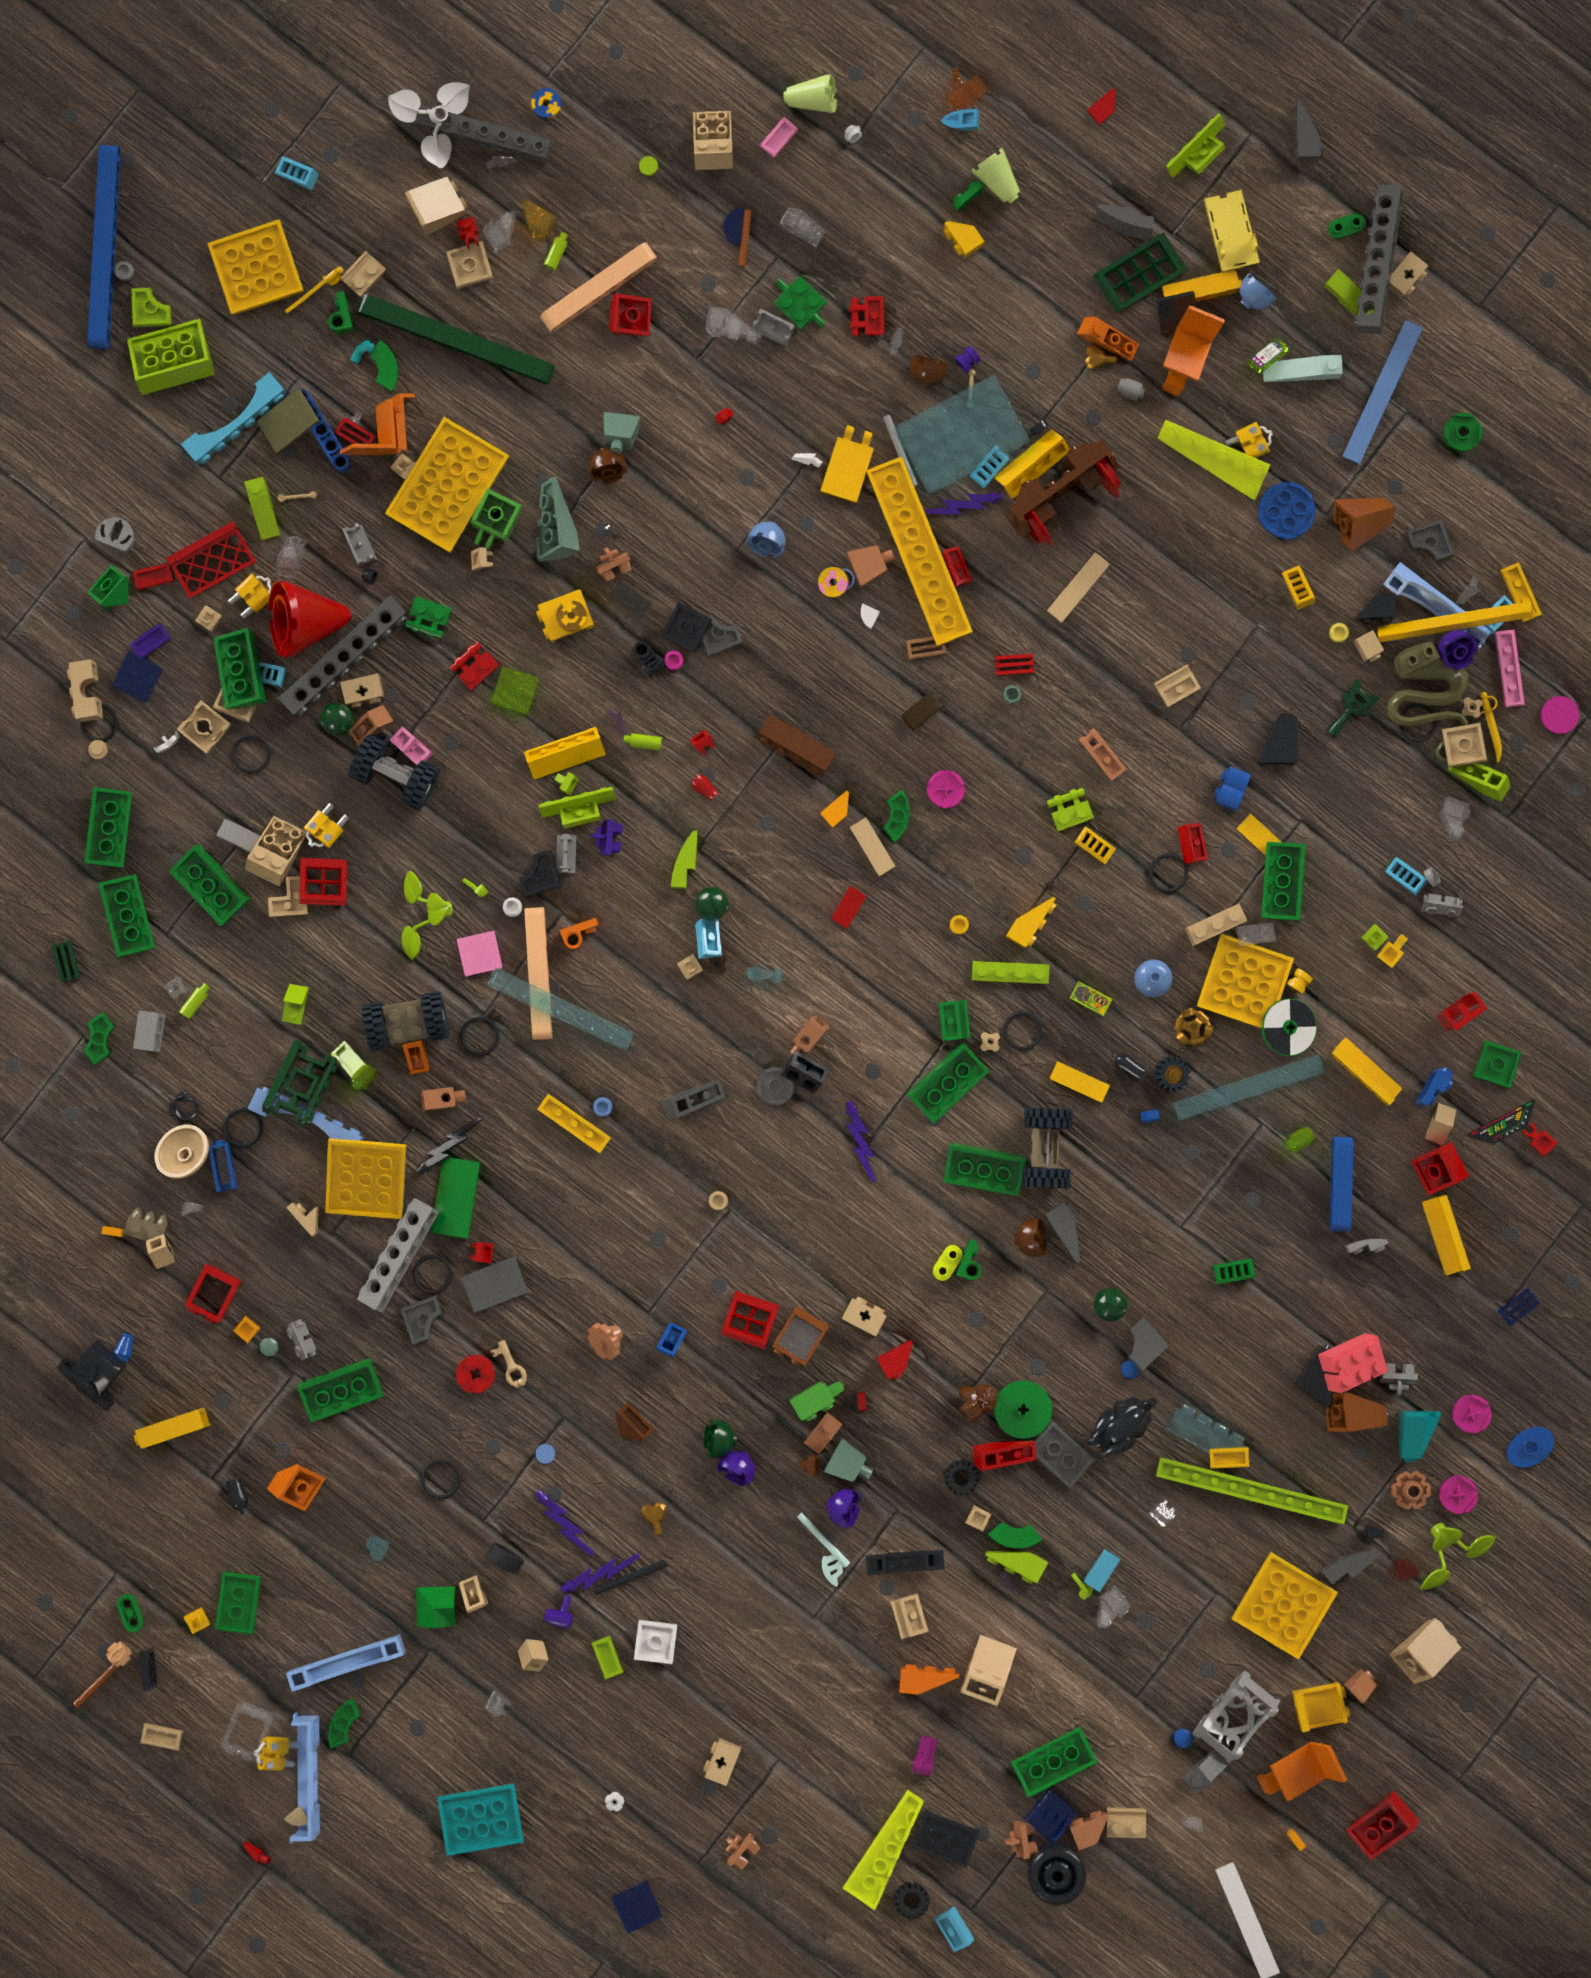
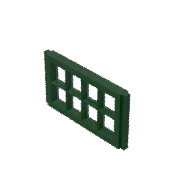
[1093,232,1188,314]

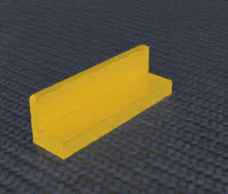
[1162,270,1242,302]
[994,430,1070,499]
[524,727,606,779]
[1330,1038,1402,1106]
[1422,1195,1471,1275]

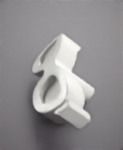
[154,731,180,753]

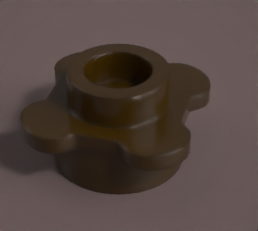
[707,955,727,974]

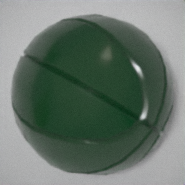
[320,703,354,736]
[695,887,729,921]
[1093,1288,1128,1322]

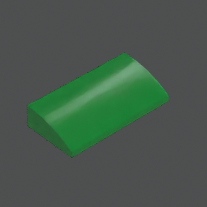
[213,628,266,710]
[84,787,132,868]
[1261,842,1307,922]
[169,844,251,927]
[98,874,155,959]
[906,1042,990,1124]
[943,1142,1026,1196]
[431,1158,481,1239]
[297,1358,384,1422]
[1011,1727,1098,1798]

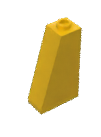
[134,1408,210,1449]

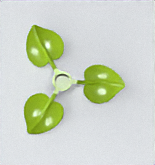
[402,871,453,960]
[1419,1523,1496,1590]

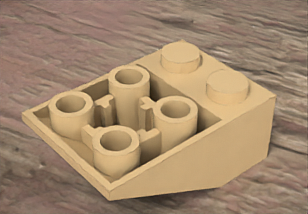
[693,111,733,170]
[245,816,307,886]
[960,1635,1017,1706]

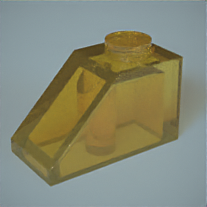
[521,198,557,240]

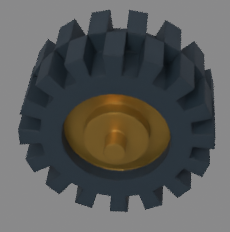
[1153,1056,1191,1092]

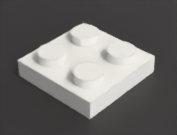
[634,1620,678,1664]

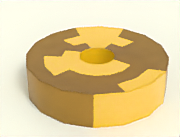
[556,600,587,632]

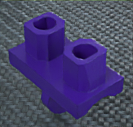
[590,819,623,855]

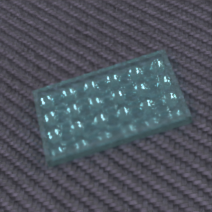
[894,374,1030,495]

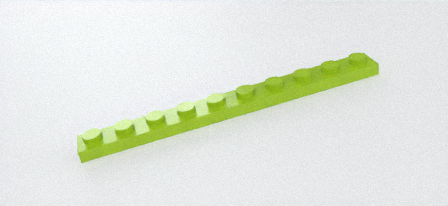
[1155,1457,1349,1525]

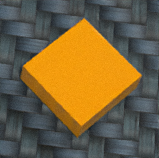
[101,1226,124,1237]
[233,1316,261,1343]
[1286,1828,1305,1851]

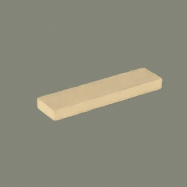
[1047,552,1110,623]

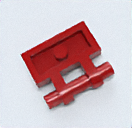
[849,296,884,337]
[450,641,500,691]

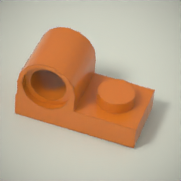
[560,918,599,950]

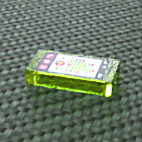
[1247,337,1289,375]

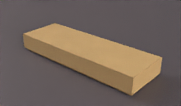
[850,818,895,876]

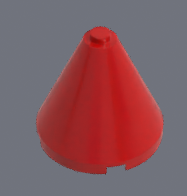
[268,581,352,658]

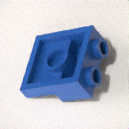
[1415,1067,1453,1107]

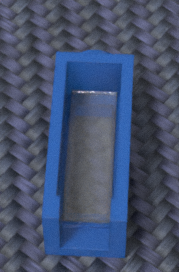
[209,1140,238,1192]

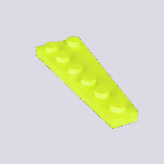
[1158,420,1270,500]
[843,1789,924,1910]

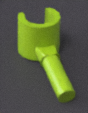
[462,878,488,897]
[1071,1573,1093,1600]

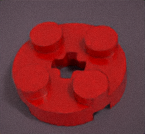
[456,1355,495,1394]

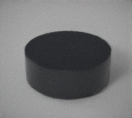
[1030,419,1048,435]
[1364,1526,1384,1538]

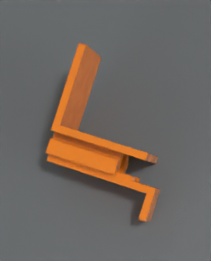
[1162,306,1225,396]
[340,393,415,455]
[1257,1741,1347,1801]

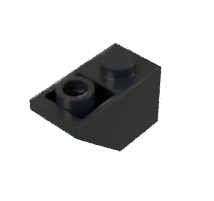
[1356,594,1397,624]

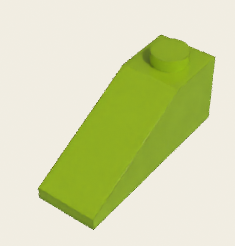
[244,477,281,540]
[1448,763,1511,802]

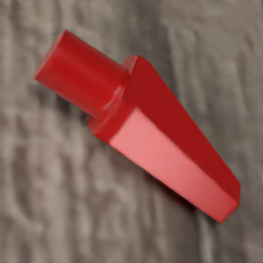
[243,1841,271,1865]

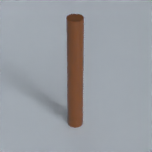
[738,210,751,267]
[73,1664,120,1708]

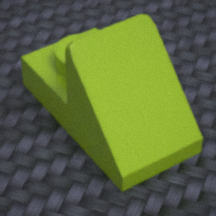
[282,984,309,1025]

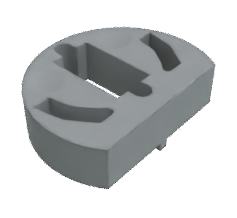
[95,517,135,553]

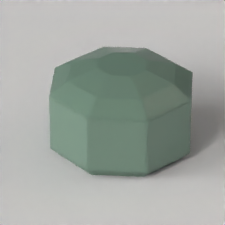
[1002,685,1022,705]
[260,1338,279,1356]

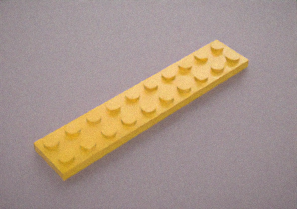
[866,456,973,647]

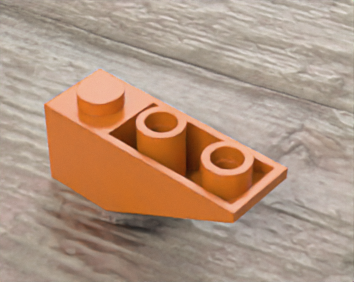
[1077,317,1139,361]
[899,1664,960,1694]

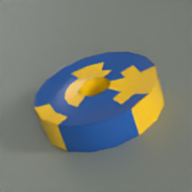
[531,88,561,120]

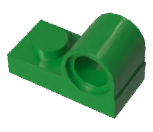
[328,291,354,334]
[956,1239,982,1280]

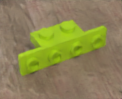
[1166,114,1225,178]
[538,787,616,829]

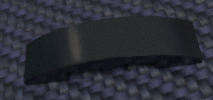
[866,1549,945,1575]

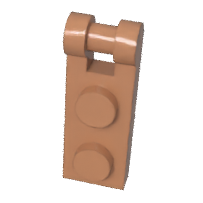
[1078,728,1127,781]

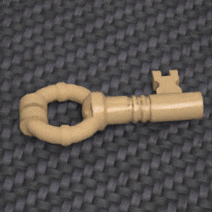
[491,1340,527,1388]

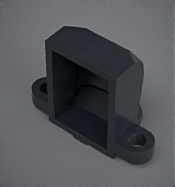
[57,1340,127,1411]

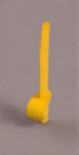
[285,267,343,313]
[1480,692,1502,763]

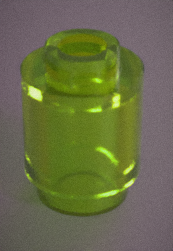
[350,1062,377,1091]
[1285,1126,1315,1153]

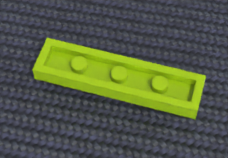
[972,961,1049,984]

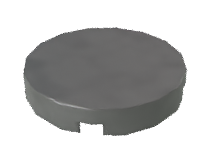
[757,1067,795,1105]

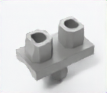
[1380,1363,1418,1395]

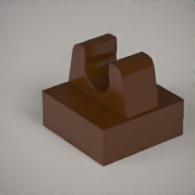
[798,1454,820,1475]

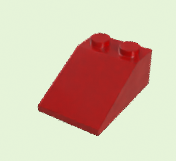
[1346,1791,1419,1860]

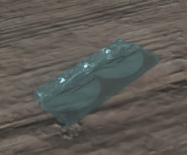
[1166,1403,1245,1453]

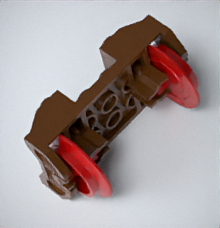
[1006,439,1121,546]

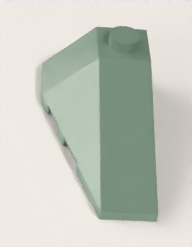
[536,477,580,562]

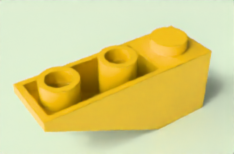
[1006,897,1057,949]

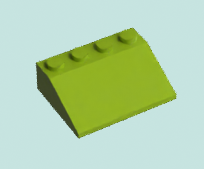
[127,319,215,395]

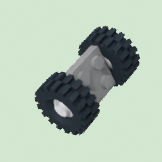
[348,734,440,811]

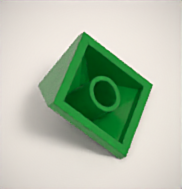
[87,564,129,612]
[416,1586,456,1628]

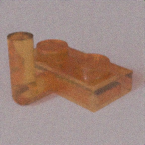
[946,67,988,111]

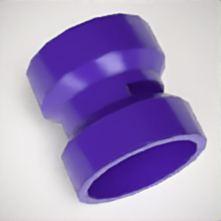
[955,346,981,373]

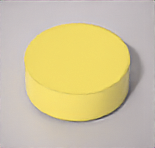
[1329,623,1349,643]

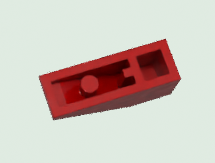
[973,1441,1037,1471]

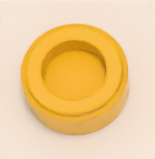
[950,915,969,935]

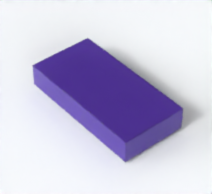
[129,623,172,661]

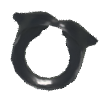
[170,1090,199,1121]

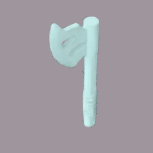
[797,1512,850,1587]

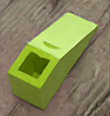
[985,1551,1048,1584]

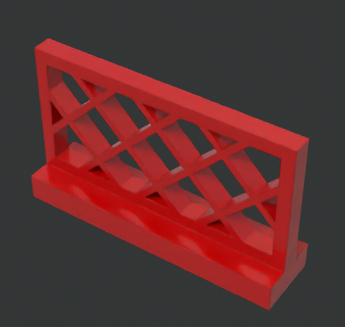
[166,521,256,599]

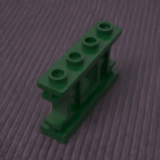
[262,1039,339,1129]

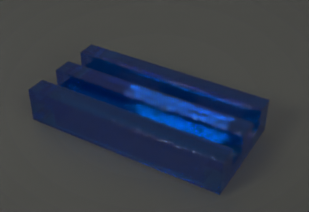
[1497,1287,1540,1326]

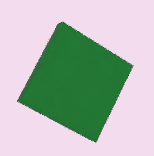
[1473,1040,1522,1089]

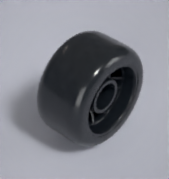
[1027,1843,1086,1905]

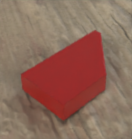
[1087,88,1116,125]

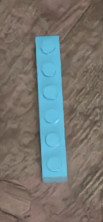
[181,372,286,465]

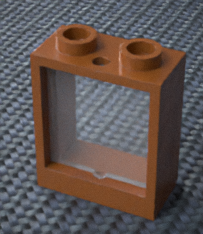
[772,1306,829,1367]

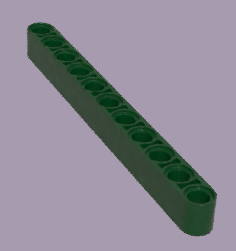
[356,294,555,385]

